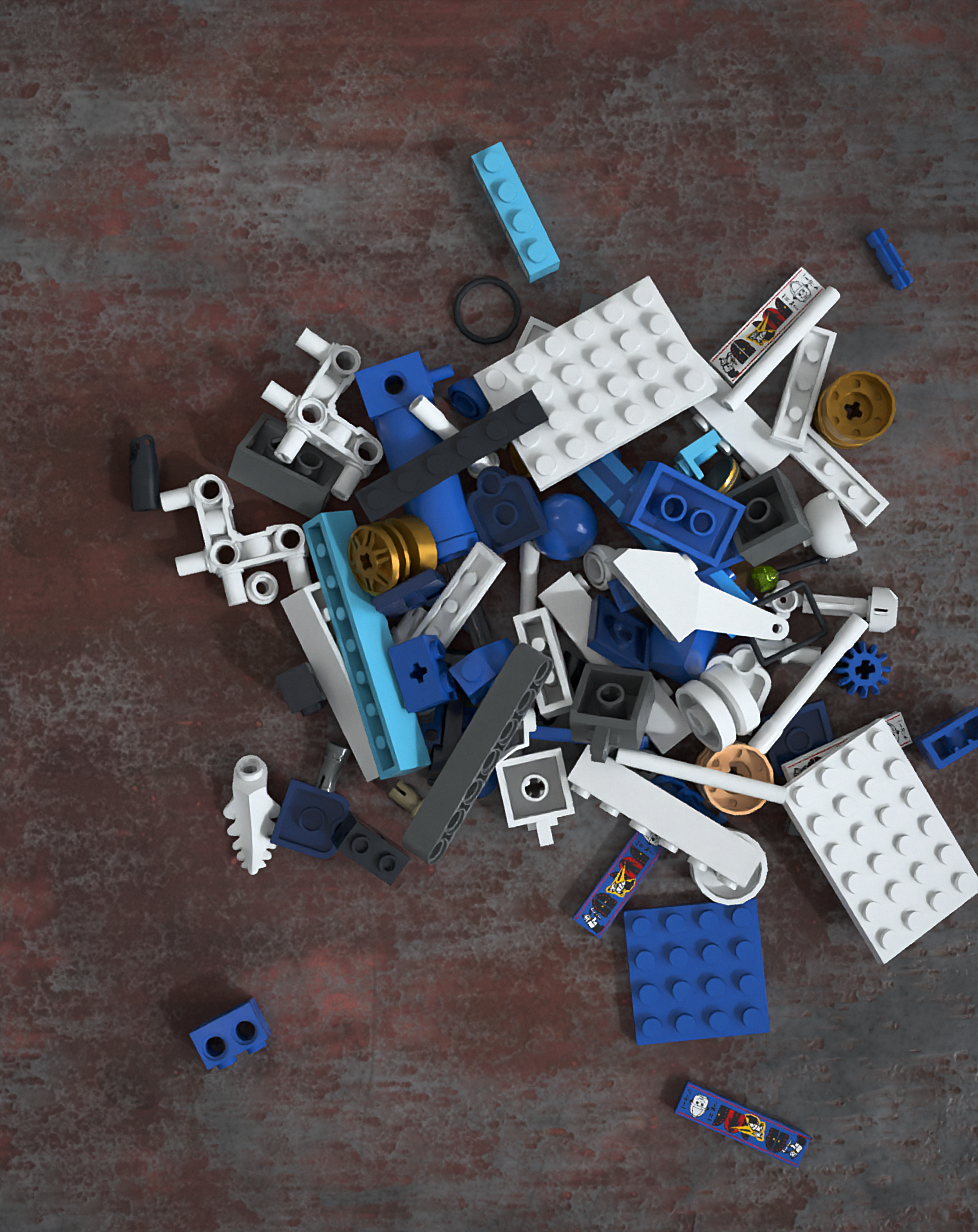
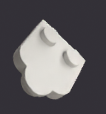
[705,644,771,736]

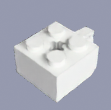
[495,746,575,846]

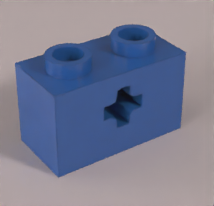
[388,635,458,713]
[913,705,978,770]

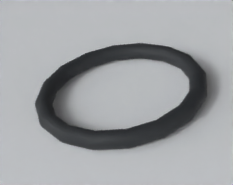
[453,277,521,345]

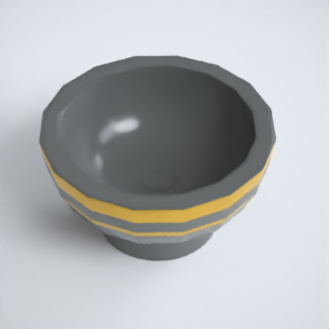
[702,456,746,495]

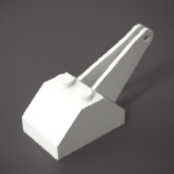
[603,548,789,642]

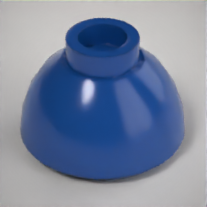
[448,378,490,420]

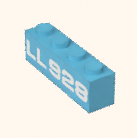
[471,142,560,284]

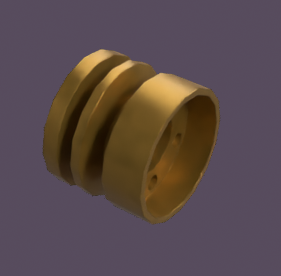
[812,371,896,450]
[347,514,437,595]

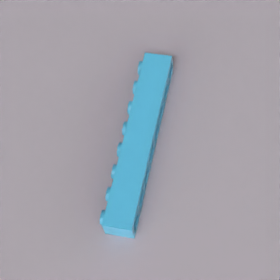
[302,510,431,780]

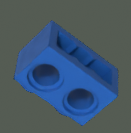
[189,997,271,1070]

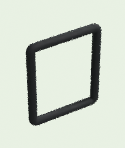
[747,580,828,666]

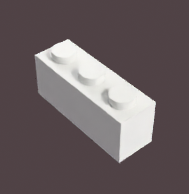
[513,607,575,719]

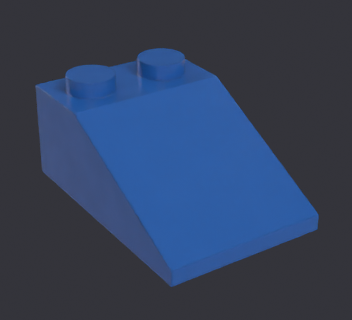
[618,461,746,568]

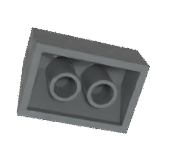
[228,412,344,519]

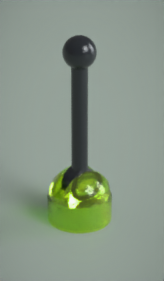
[751,554,831,593]

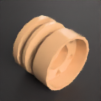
[694,740,774,815]

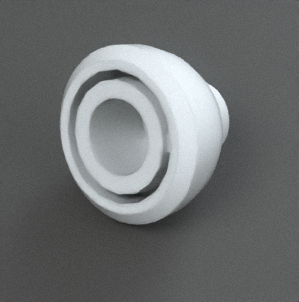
[583,544,616,591]

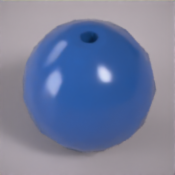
[532,493,598,561]

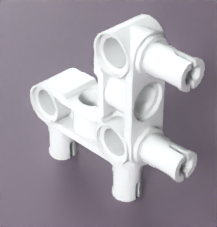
[261,328,383,501]
[160,474,312,606]

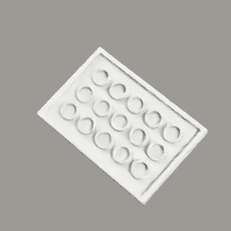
[473,276,717,492]
[782,718,978,964]

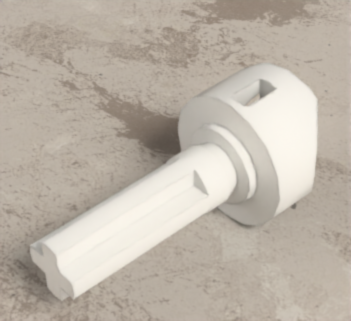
[802,587,898,633]

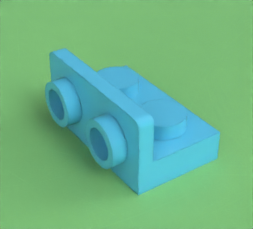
[673,429,721,482]

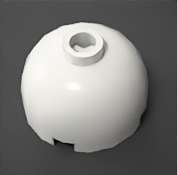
[803,490,858,558]

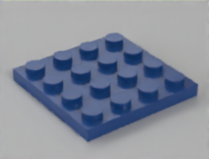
[623,897,770,1045]

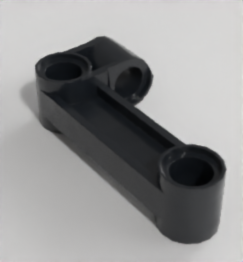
[427,647,472,786]

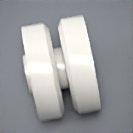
[675,663,760,752]
[689,827,768,905]

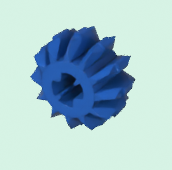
[833,641,891,698]

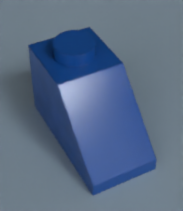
[448,637,515,705]

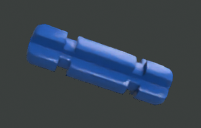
[866,228,913,291]

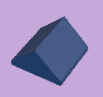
[649,624,721,685]

